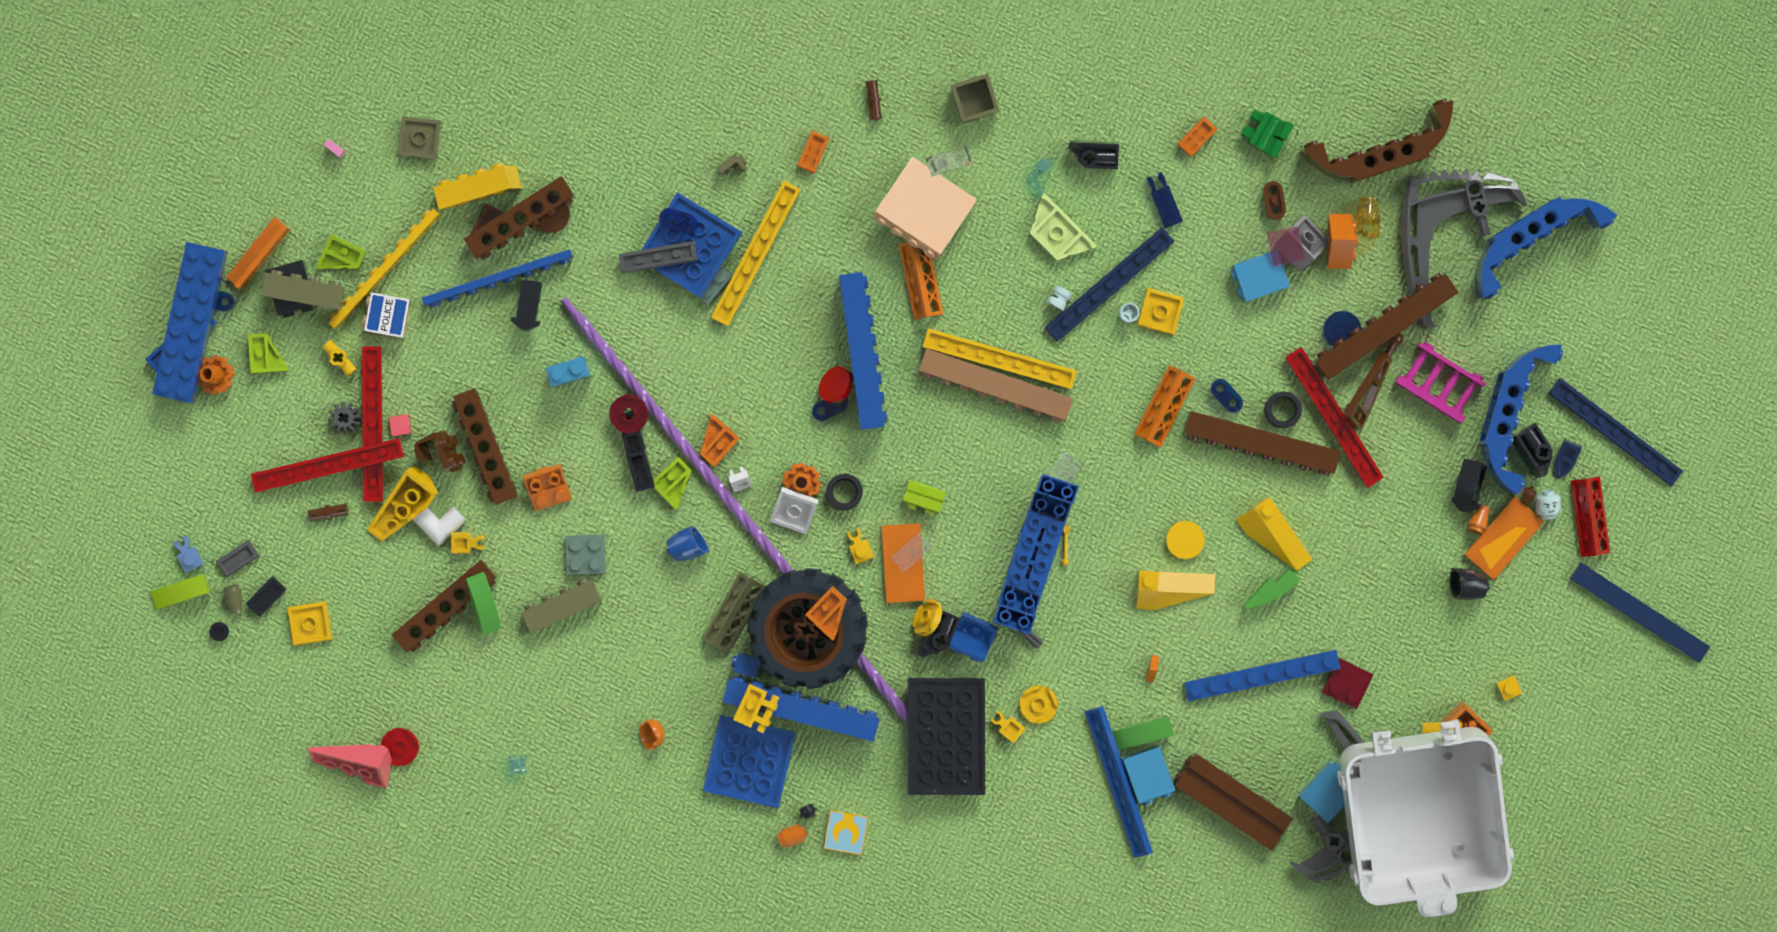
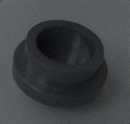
[209,622,229,641]
[799,804,818,820]

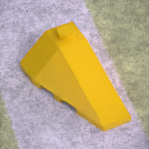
[367,465,438,541]
[1236,497,1312,571]
[1136,570,1215,610]

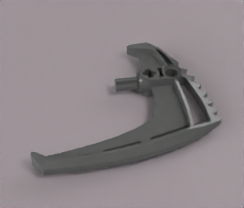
[1401,169,1527,328]
[1290,710,1365,881]

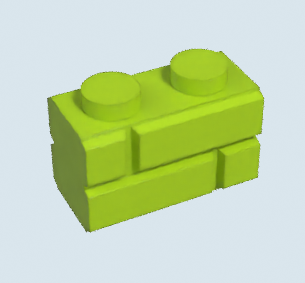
[902,479,946,516]

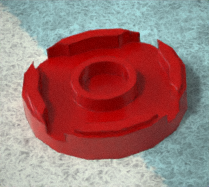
[819,366,854,404]
[381,727,419,766]

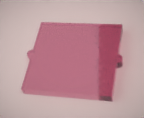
[1266,226,1305,266]

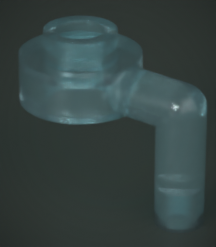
[1026,157,1054,196]

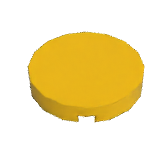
[1166,521,1205,559]
[912,599,942,637]
[1019,685,1058,724]

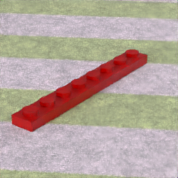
[362,346,384,502]
[1285,347,1384,488]
[251,438,405,493]

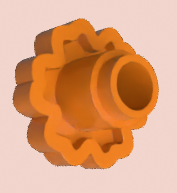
[198,355,235,395]
[782,463,821,497]

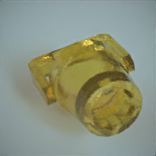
[1356,196,1381,240]

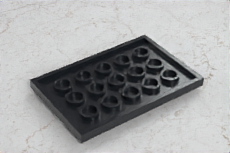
[907,678,985,795]

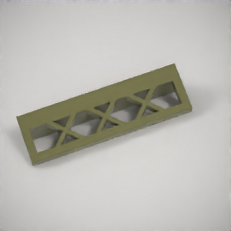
[702,572,766,654]

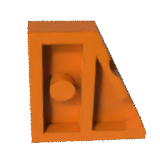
[700,413,740,467]
[805,586,847,641]

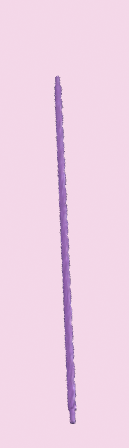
[561,297,907,723]

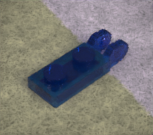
[1146,172,1183,229]

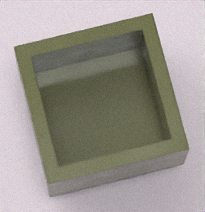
[950,74,1000,124]

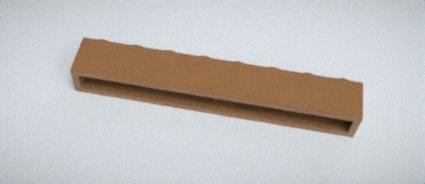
[919,348,1073,423]

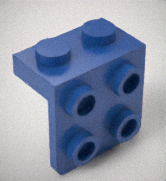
[949,611,999,662]

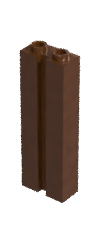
[1173,753,1293,851]

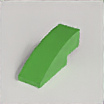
[1242,569,1301,609]
[466,572,501,635]
[1112,716,1174,750]

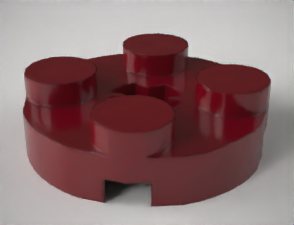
[609,394,649,433]

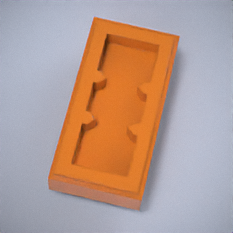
[1177,116,1218,158]
[797,130,830,174]

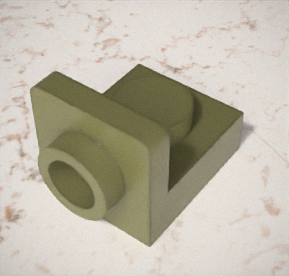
[717,153,748,175]

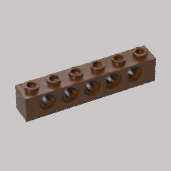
[463,176,575,260]
[452,388,519,505]
[392,559,497,653]

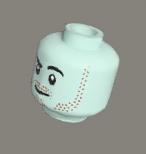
[1536,490,1561,519]

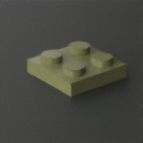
[398,116,442,160]

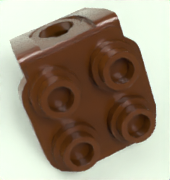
[414,430,465,472]

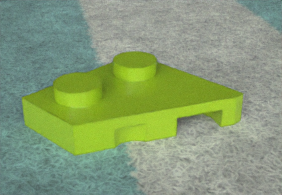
[316,234,367,269]
[248,333,288,374]
[654,456,692,510]

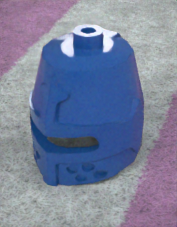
[666,526,709,562]

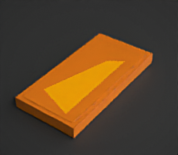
[1464,496,1545,580]

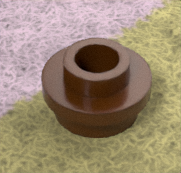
[1521,486,1536,505]

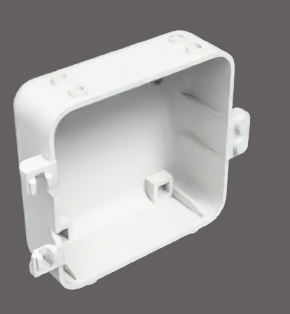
[1337,719,1514,917]

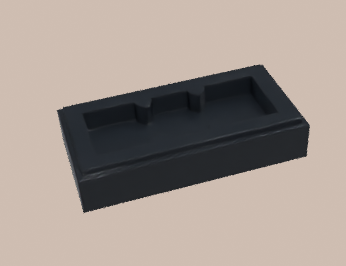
[246,576,287,617]

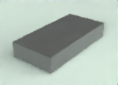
[216,540,260,577]

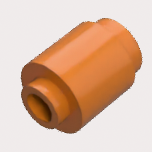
[777,823,807,848]

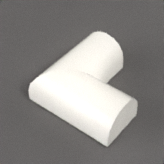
[412,506,467,547]

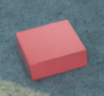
[389,414,412,436]

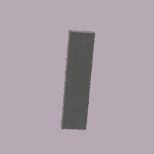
[619,241,698,274]

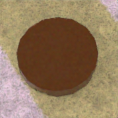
[532,194,570,233]

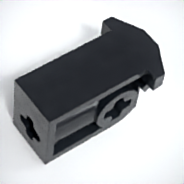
[1068,140,1119,170]
[511,279,543,331]
[1512,423,1553,478]
[1452,458,1487,513]
[918,610,961,658]

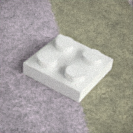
[770,487,819,534]

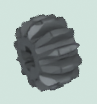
[328,401,362,434]

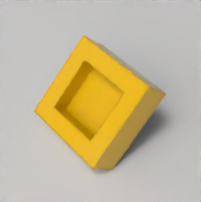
[1496,675,1522,701]

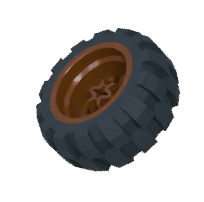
[747,568,868,689]

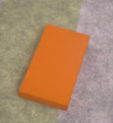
[882,523,925,603]

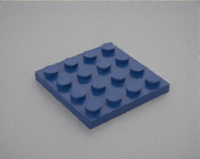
[641,192,742,299]
[703,715,796,808]

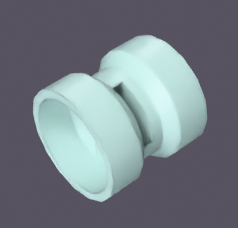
[1047,285,1073,311]
[1119,303,1139,323]

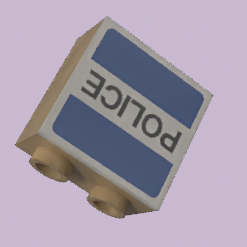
[362,292,412,338]

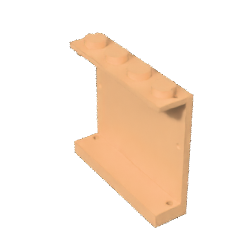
[873,157,977,260]

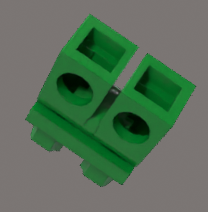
[1240,110,1294,159]

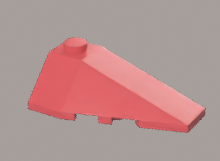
[308,744,392,788]

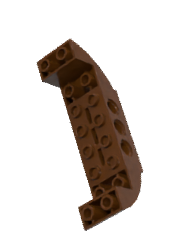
[1300,98,1453,183]

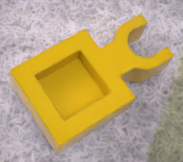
[847,528,874,564]
[451,532,484,553]
[990,711,1026,744]

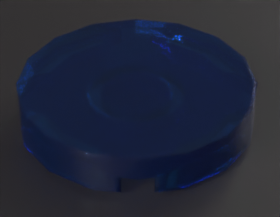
[1323,311,1361,347]

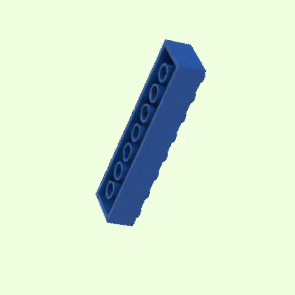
[152,242,228,403]
[839,272,888,430]
[723,675,880,742]

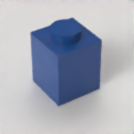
[731,652,761,678]

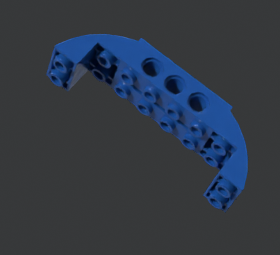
[1475,197,1617,300]
[1478,344,1563,495]
[993,474,1079,634]

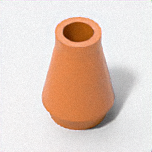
[1468,505,1490,535]

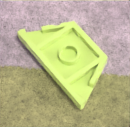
[1029,193,1097,261]

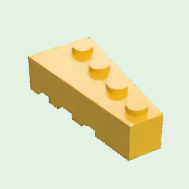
[433,163,523,210]

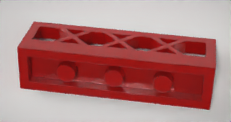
[1570,476,1611,557]

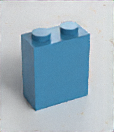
[1230,250,1290,302]
[546,356,592,387]
[1122,746,1176,805]
[1298,761,1345,823]

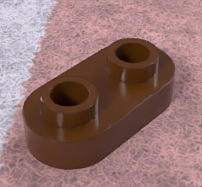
[1263,181,1286,220]

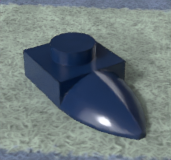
[1555,439,1582,479]

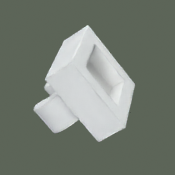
[729,467,752,492]

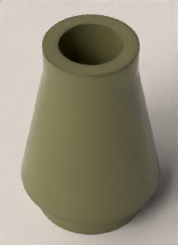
[223,584,243,614]

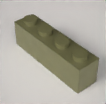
[261,270,345,310]
[521,578,603,634]

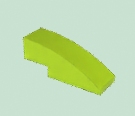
[151,574,211,610]

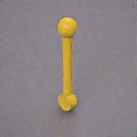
[1061,525,1070,566]

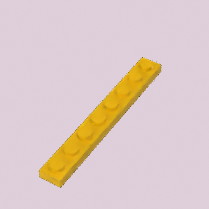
[711,180,801,326]
[328,208,441,329]
[923,328,1077,389]

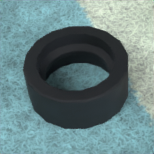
[1264,391,1302,428]
[826,474,863,510]

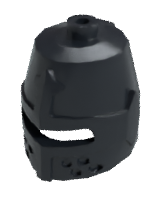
[1449,568,1490,600]

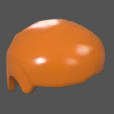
[639,719,665,750]

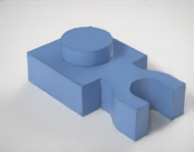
[173,536,204,573]

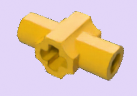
[322,340,357,377]

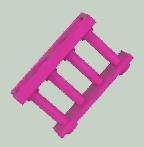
[1393,342,1486,423]

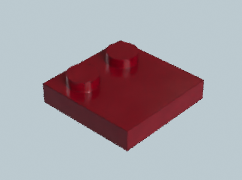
[1322,657,1374,709]

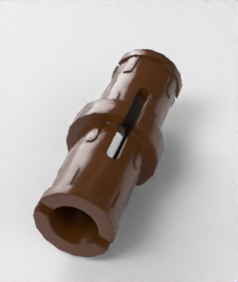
[865,80,882,120]
[308,503,349,522]

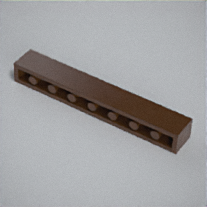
[1314,272,1459,380]
[1183,411,1341,476]

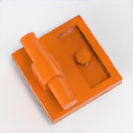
[523,464,572,511]

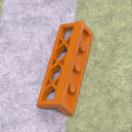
[226,217,291,290]
[898,242,943,320]
[1134,365,1195,448]

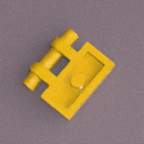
[733,684,780,733]

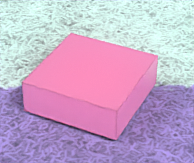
[324,139,345,158]

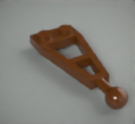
[1344,333,1403,431]

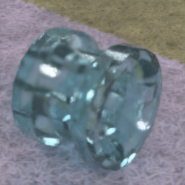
[509,755,527,775]

